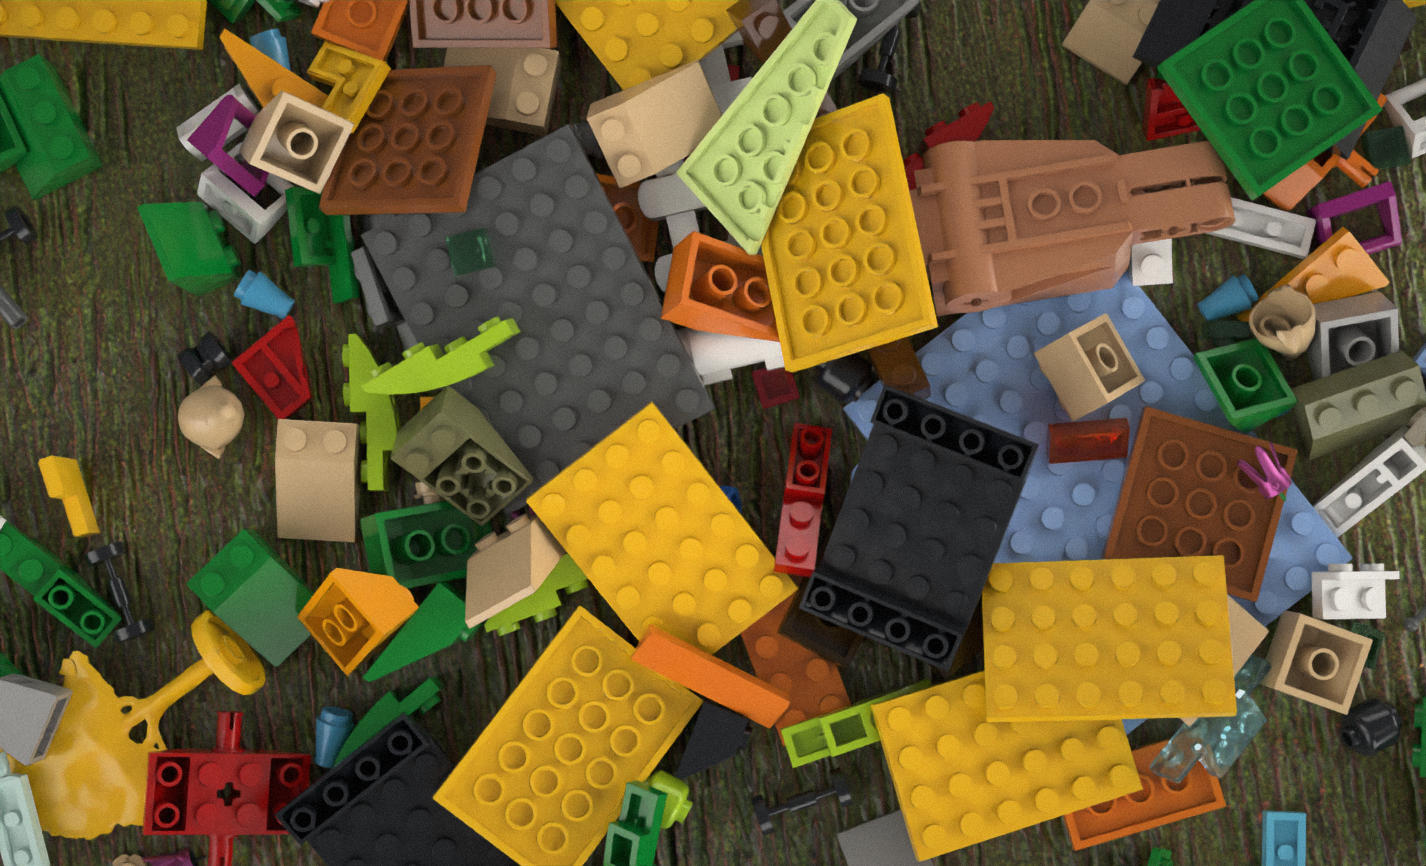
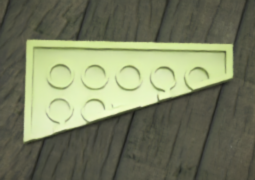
[676,0,857,255]

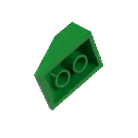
[137,202,241,297]
[360,501,492,589]
[186,529,315,668]
[363,582,484,682]

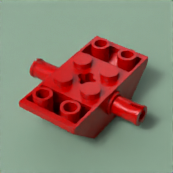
[142,710,311,866]

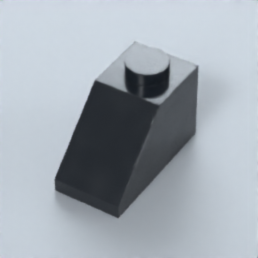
[675,699,753,779]

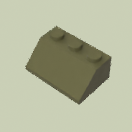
[1291,351,1426,460]

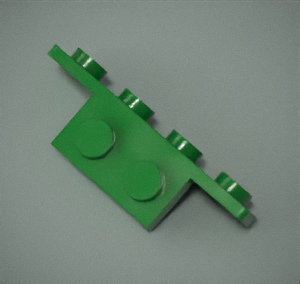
[285,187,360,304]

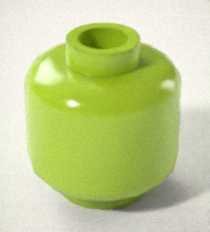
[644,770,693,829]

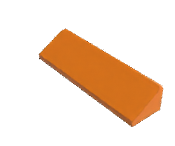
[631,624,791,729]

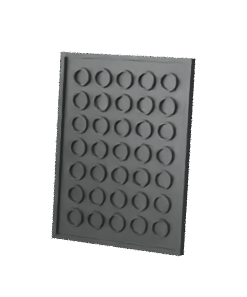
[361,124,716,515]

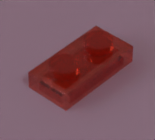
[1046,418,1130,464]

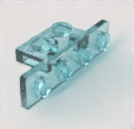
[1149,655,1271,783]

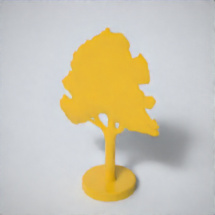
[0,610,266,840]

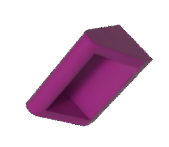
[187,95,269,197]
[1306,181,1402,255]

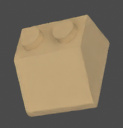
[1062,0,1160,85]
[239,90,354,194]
[1034,313,1145,422]
[1257,610,1373,715]

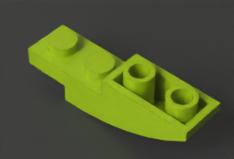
[361,316,520,395]
[342,334,402,492]
[484,553,589,636]
[780,678,932,768]

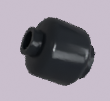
[815,353,874,403]
[1339,698,1402,757]

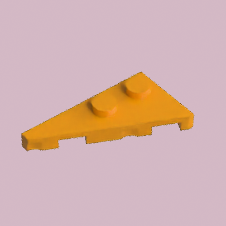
[219,29,328,109]
[1237,227,1390,328]

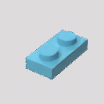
[1262,810,1306,866]

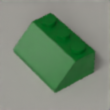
[0,54,104,200]

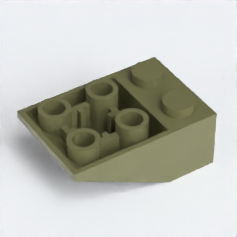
[390,385,534,527]

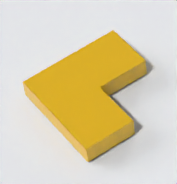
[306,41,391,133]
[38,455,100,537]

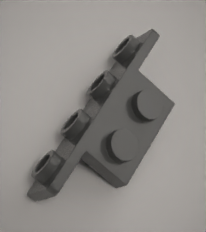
[351,214,417,351]

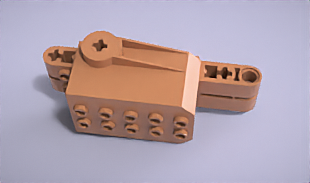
[909,140,1235,316]

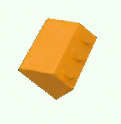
[297,568,419,676]

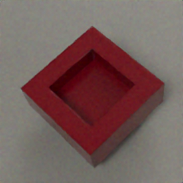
[751,367,800,410]

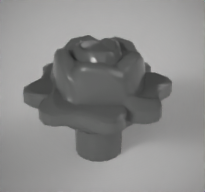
[572,120,604,160]

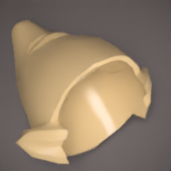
[1249,284,1316,361]
[178,375,245,459]

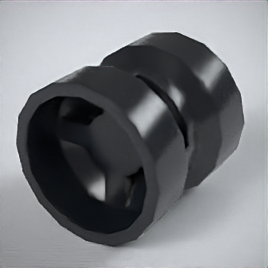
[178,331,233,385]

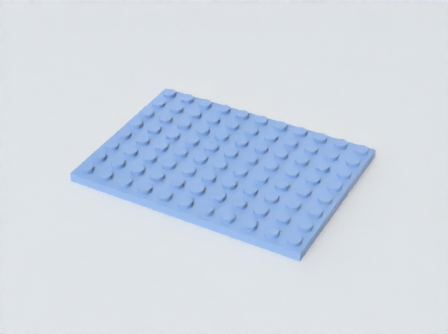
[843,270,1353,735]

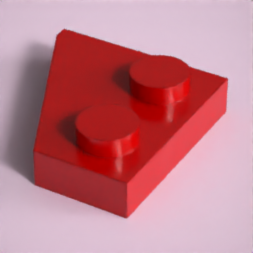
[1142,78,1201,141]
[231,315,314,419]

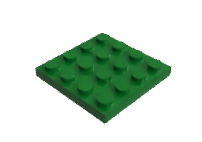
[1157,0,1383,201]

